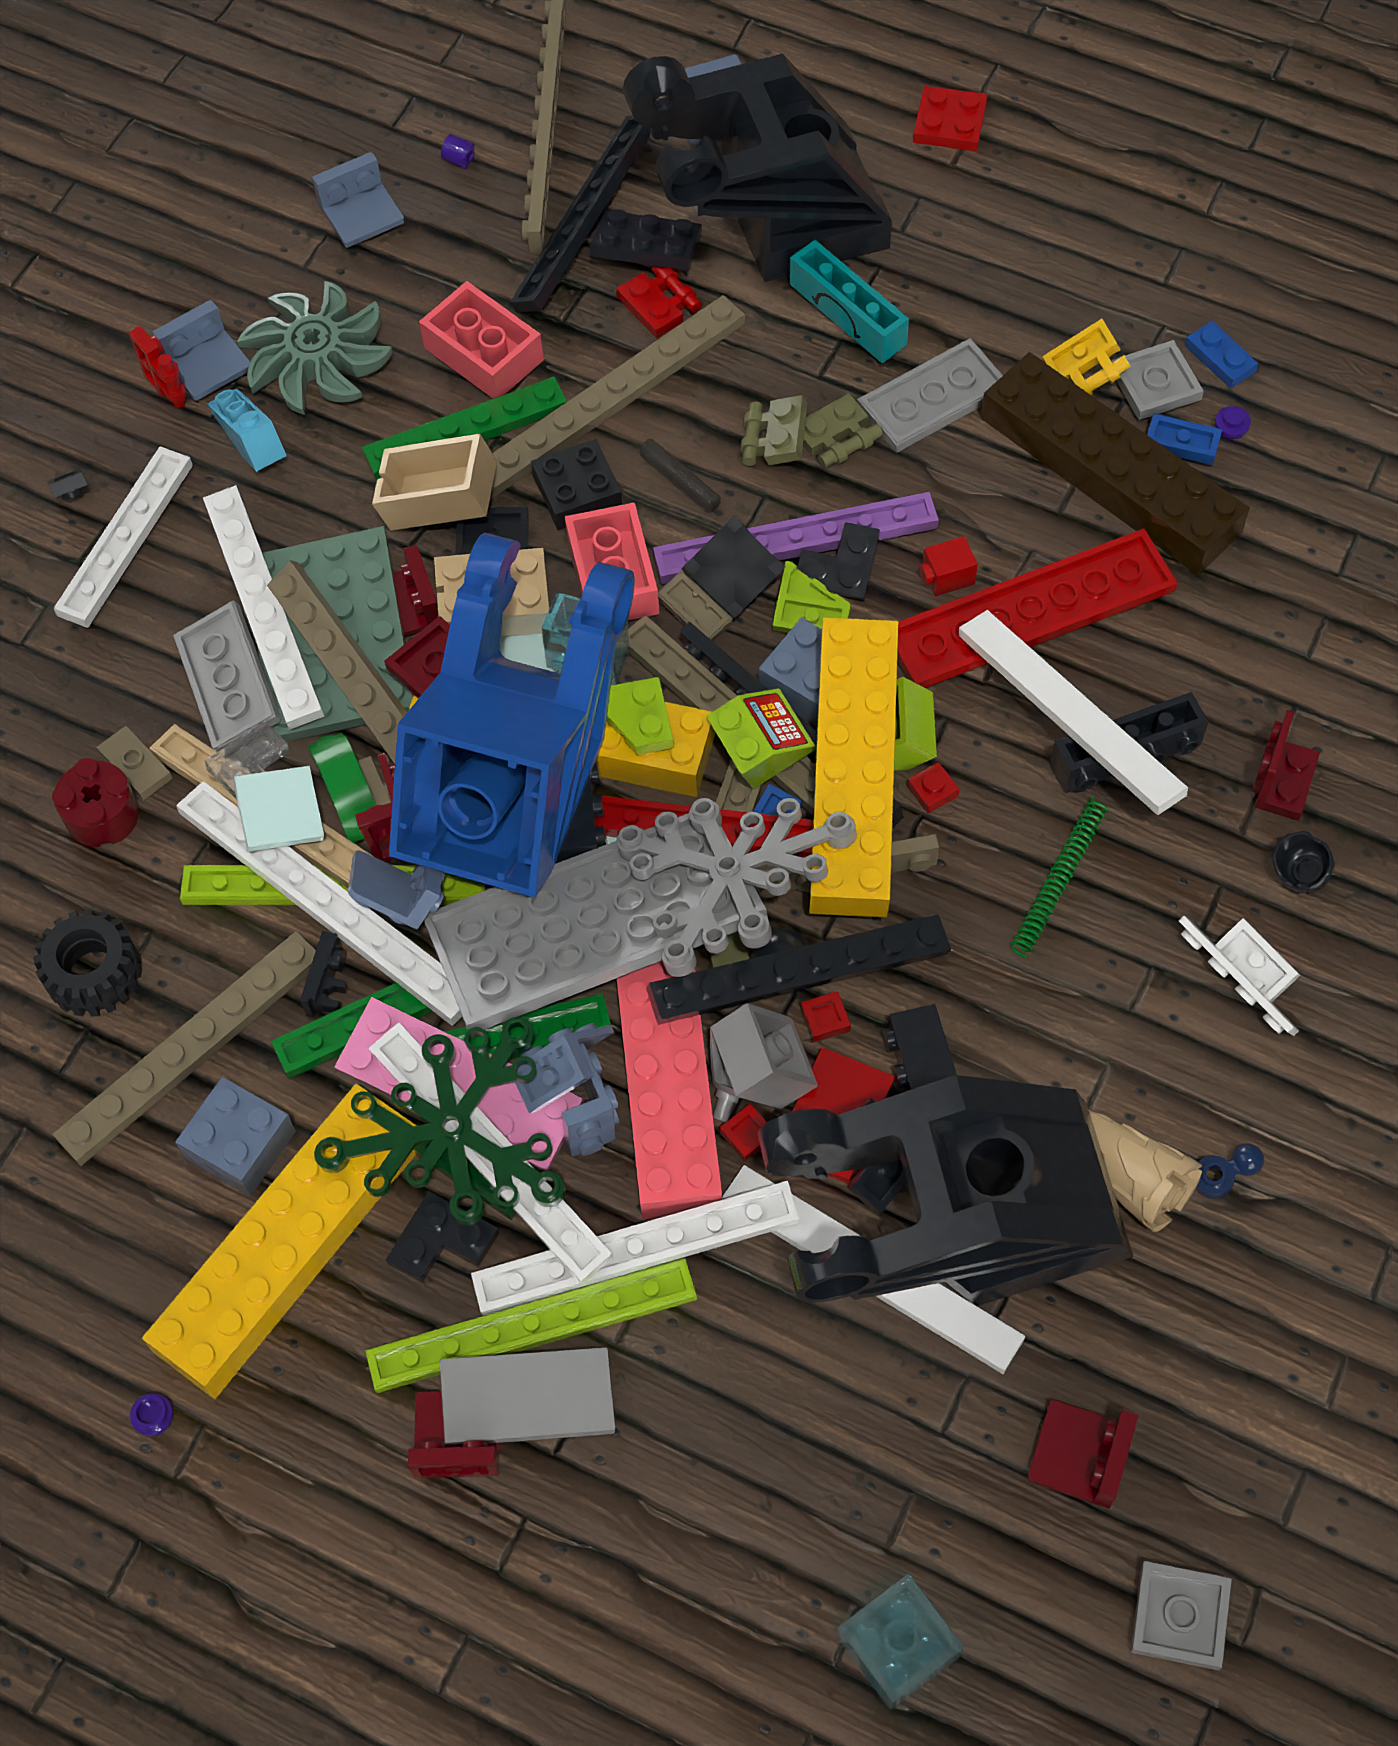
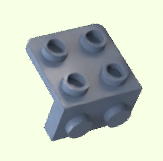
[348,850,445,930]
[562,1042,619,1158]

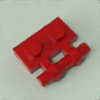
[616,265,702,339]
[128,326,187,408]

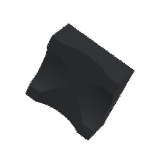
[531,439,623,531]
[681,515,785,619]

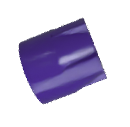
[441,134,475,169]

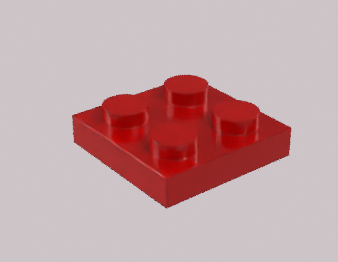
[913,86,988,152]

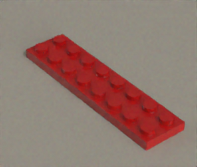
[897,528,1178,688]

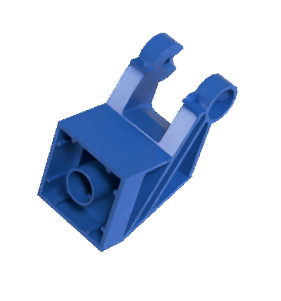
[389,532,635,898]

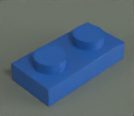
[1185,320,1259,389]
[1147,413,1222,465]

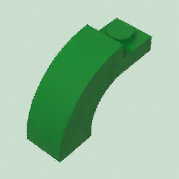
[308,733,375,843]

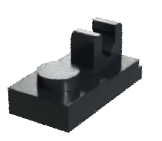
[300,931,347,1017]

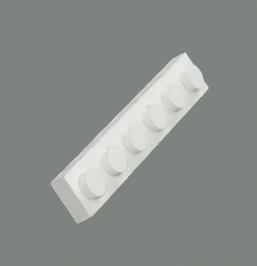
[53,446,193,628]

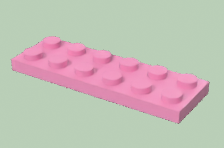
[334,997,584,1171]

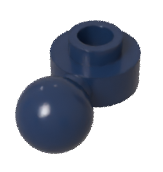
[1195,1143,1264,1199]

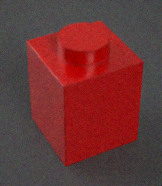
[919,536,978,597]

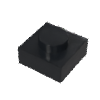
[47,468,87,500]

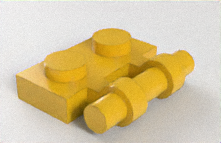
[1042,319,1131,396]

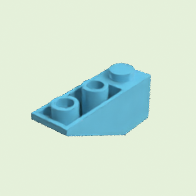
[207,388,287,472]

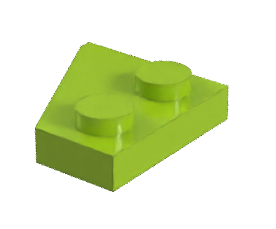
[773,561,851,633]
[607,677,674,755]

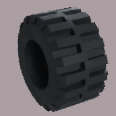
[34,910,142,1017]

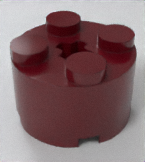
[52,758,139,847]

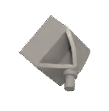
[710,1003,818,1122]

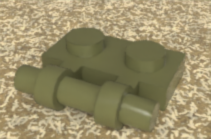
[803,393,883,468]
[740,395,808,466]

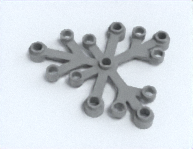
[616,798,857,977]

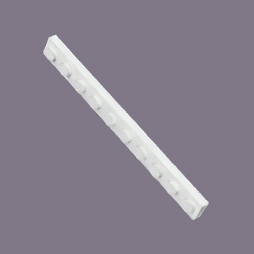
[176,781,462,1026]

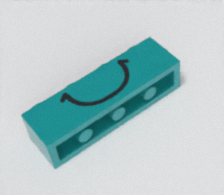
[790,240,909,363]

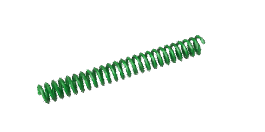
[1011,796,1108,958]

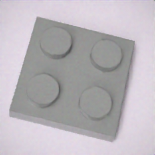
[1111,340,1204,420]
[1131,1561,1232,1671]

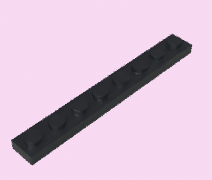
[509,115,651,312]
[679,621,904,828]
[646,914,951,1025]

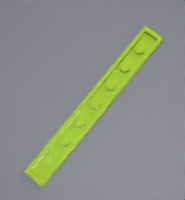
[180,865,486,905]
[365,1258,697,1393]

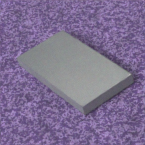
[857,338,1003,453]
[173,600,282,755]
[439,1347,615,1447]

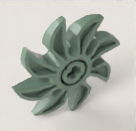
[237,281,393,414]

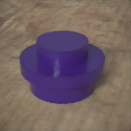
[1215,406,1251,440]
[130,1393,173,1436]

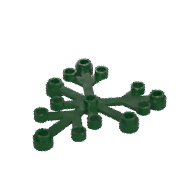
[314,1017,566,1225]

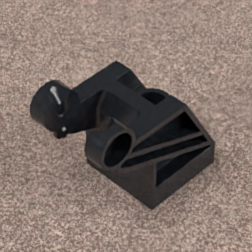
[623,54,892,282]
[757,1075,1134,1306]

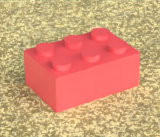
[419,281,544,399]
[565,502,659,621]

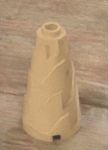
[1089,1110,1203,1232]

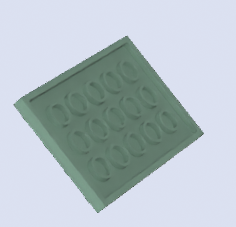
[257,526,414,745]

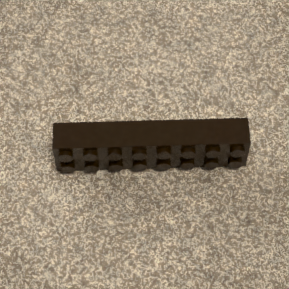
[981,352,1250,576]

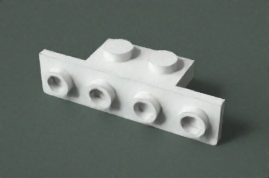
[1179,916,1300,1036]

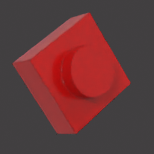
[907,762,960,814]
[801,991,851,1043]
[719,1103,767,1162]

